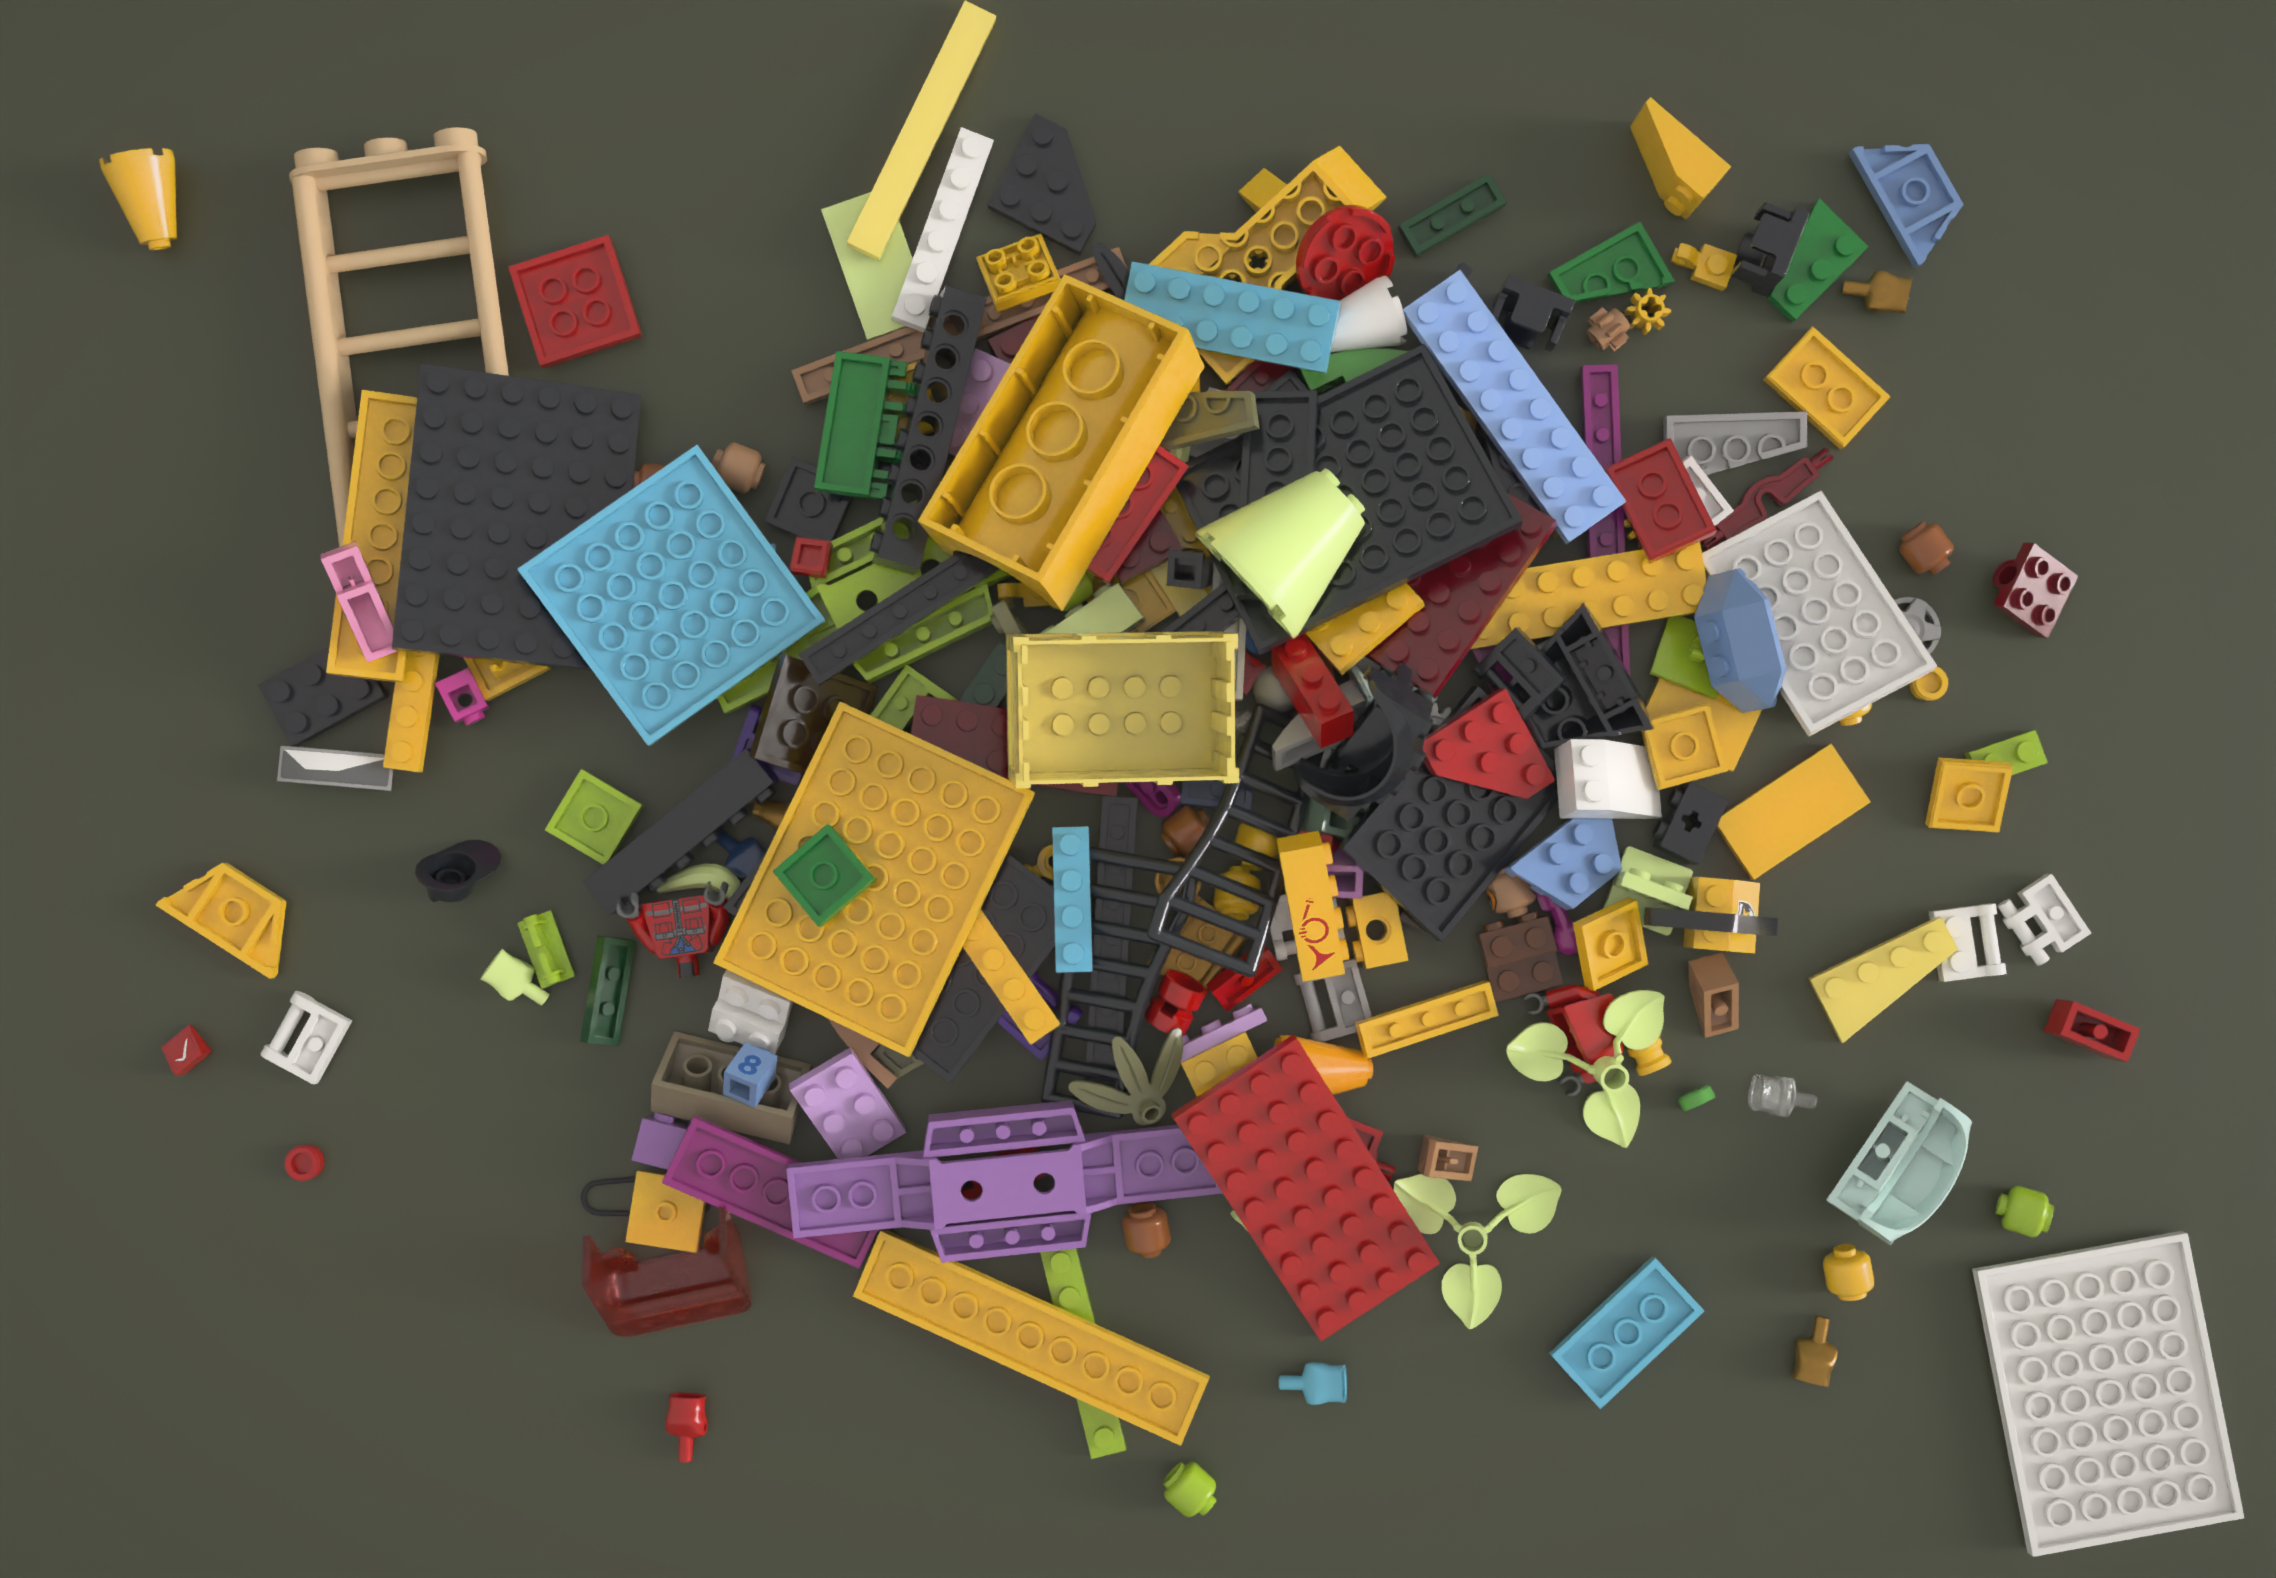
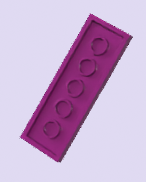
[662,1115,878,1269]

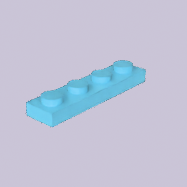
[1052,826,1093,973]

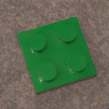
[773,824,877,927]

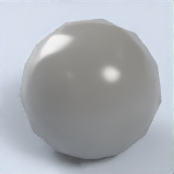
[1253,666,1294,713]

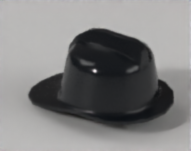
[415,840,501,902]

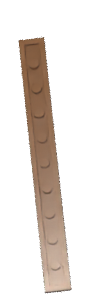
[791,247,1128,406]

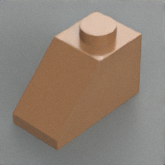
[1688,952,1739,1038]

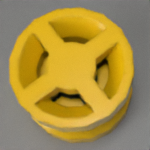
[1627,1036,1672,1076]

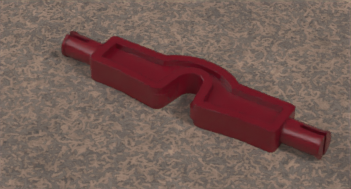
[1700,448,1834,551]

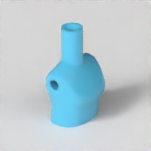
[1279,1362,1347,1405]

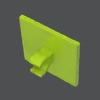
[1649,616,1719,699]

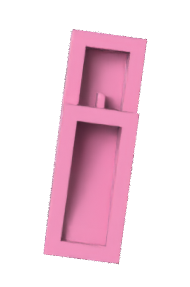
[320,541,399,663]

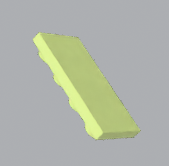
[821,192,933,341]

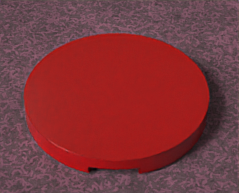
[1296,205,1396,301]

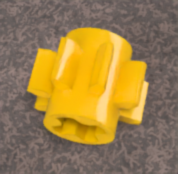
[1624,288,1671,335]

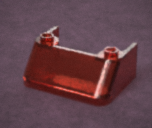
[582,1206,752,1337]

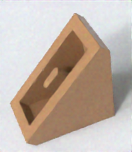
[1417,1134,1479,1181]

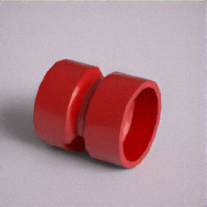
[1145,970,1207,1036]

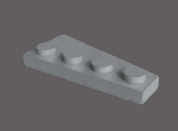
[1663,411,1807,475]

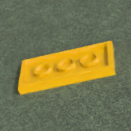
[1716,744,1871,880]

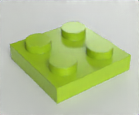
[545,769,645,865]

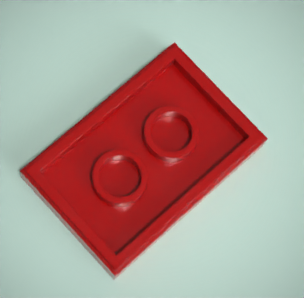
[1604,438,1717,564]

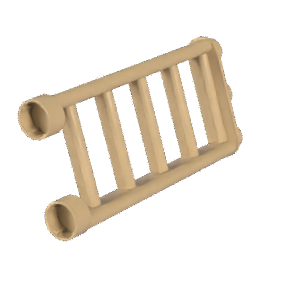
[289,127,509,547]

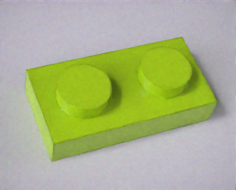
[1964,730,2048,776]

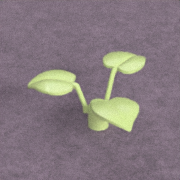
[1506,990,1665,1148]
[1393,1174,1562,1329]

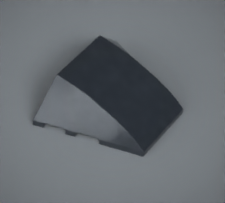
[1509,603,1654,749]

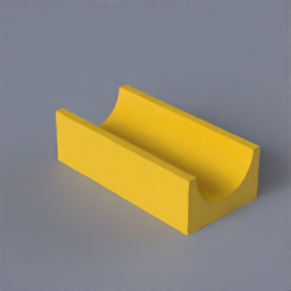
[918,274,1205,611]

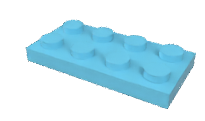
[1549,1256,1704,1409]

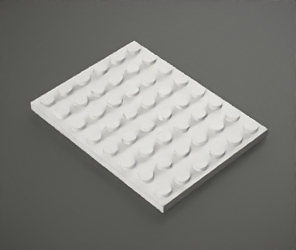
[1972,1231,2244,1557]

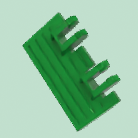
[814,351,917,500]

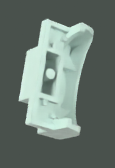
[1827,1081,1972,1246]

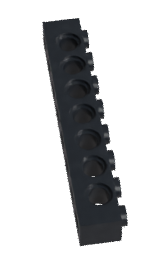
[869,285,987,575]

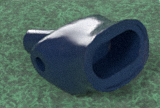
[716,830,766,880]

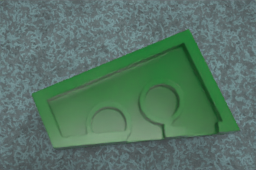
[1767,198,1869,323]
[1547,222,1675,304]

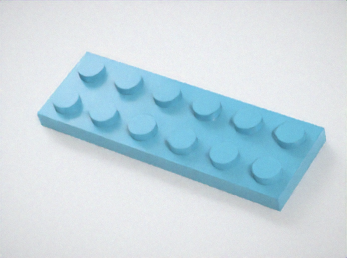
[1124,262,1341,374]

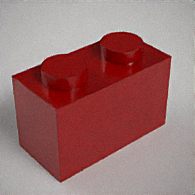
[2043,999,2141,1062]

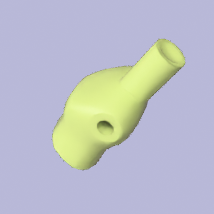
[480,949,550,1006]

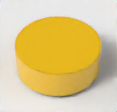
[1909,667,1948,701]

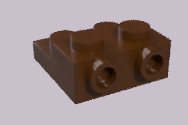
[1475,911,1564,1003]

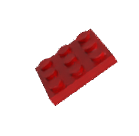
[508,235,643,369]

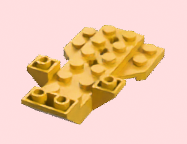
[1148,146,1386,385]

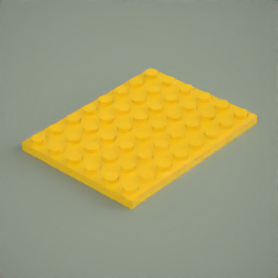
[713,702,1035,1057]

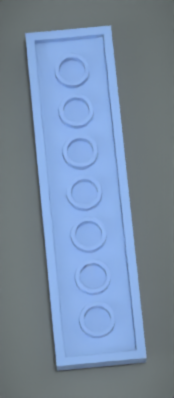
[1403,270,1627,544]

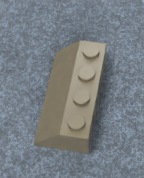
[651,1031,811,1144]

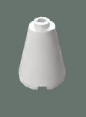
[1331,276,1407,352]

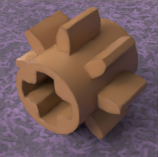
[1586,307,1630,352]

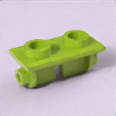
[517,910,575,989]

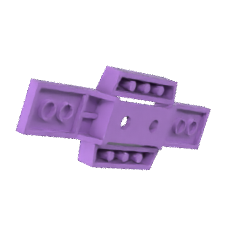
[786,1100,1223,1263]

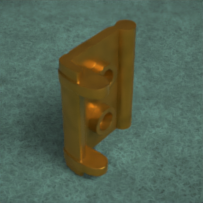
[1147,895,1248,1000]

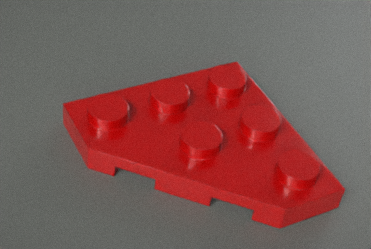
[1422,688,1555,799]

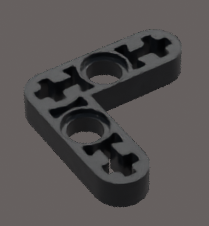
[1644,907,1778,936]

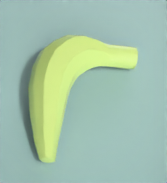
[657,863,740,917]

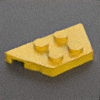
[156,863,287,979]

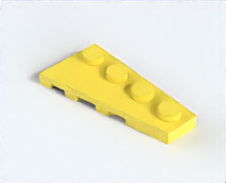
[1808,917,1958,1043]

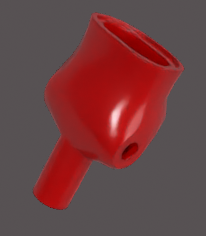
[665,1392,708,1462]

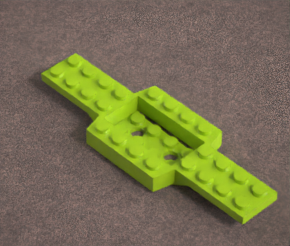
[717,500,1011,714]

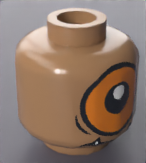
[1485,866,1536,919]

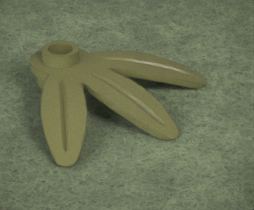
[1068,1028,1183,1126]

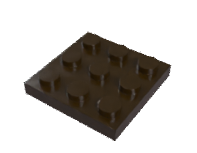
[749,654,878,774]

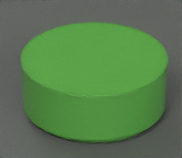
[1678,1084,1716,1112]

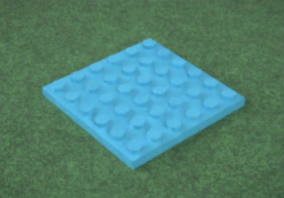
[518,445,826,746]

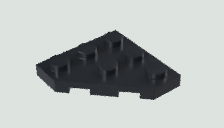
[987,113,1096,256]

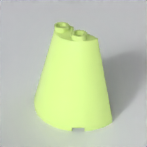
[1195,468,1365,639]

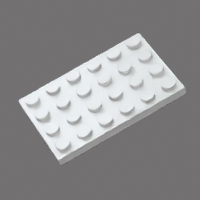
[1702,491,1937,737]

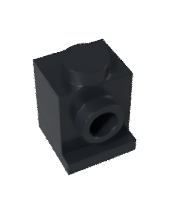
[1166,548,1213,589]

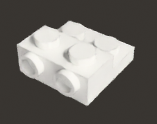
[708,970,793,1054]

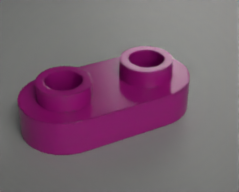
[1124,781,1181,817]

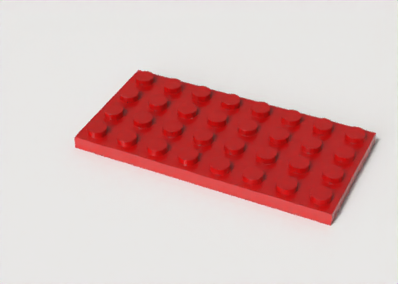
[1171,1034,1440,1341]

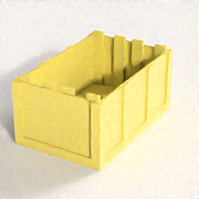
[1006,631,1239,788]

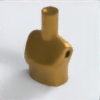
[1842,271,1913,314]
[1791,1315,1838,1387]

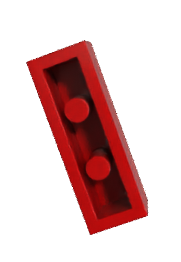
[1272,633,1354,749]

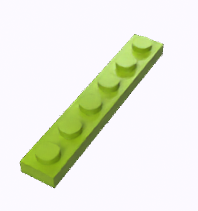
[1040,1248,1126,1459]

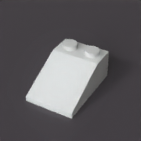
[1554,739,1662,819]

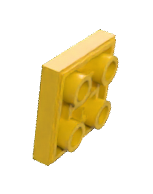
[976,233,1061,312]

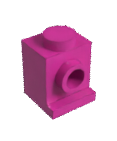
[435,668,490,726]

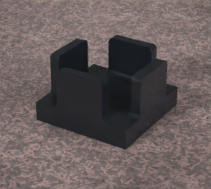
[1731,202,1810,296]
[1491,274,1576,352]

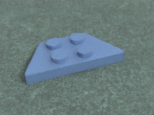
[1848,144,1964,269]
[1504,818,1622,911]

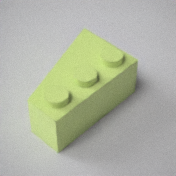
[1040,583,1146,634]

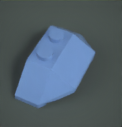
[1694,568,1786,713]

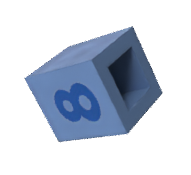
[723,1042,777,1108]

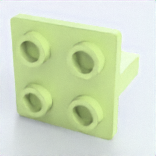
[1603,846,1693,936]

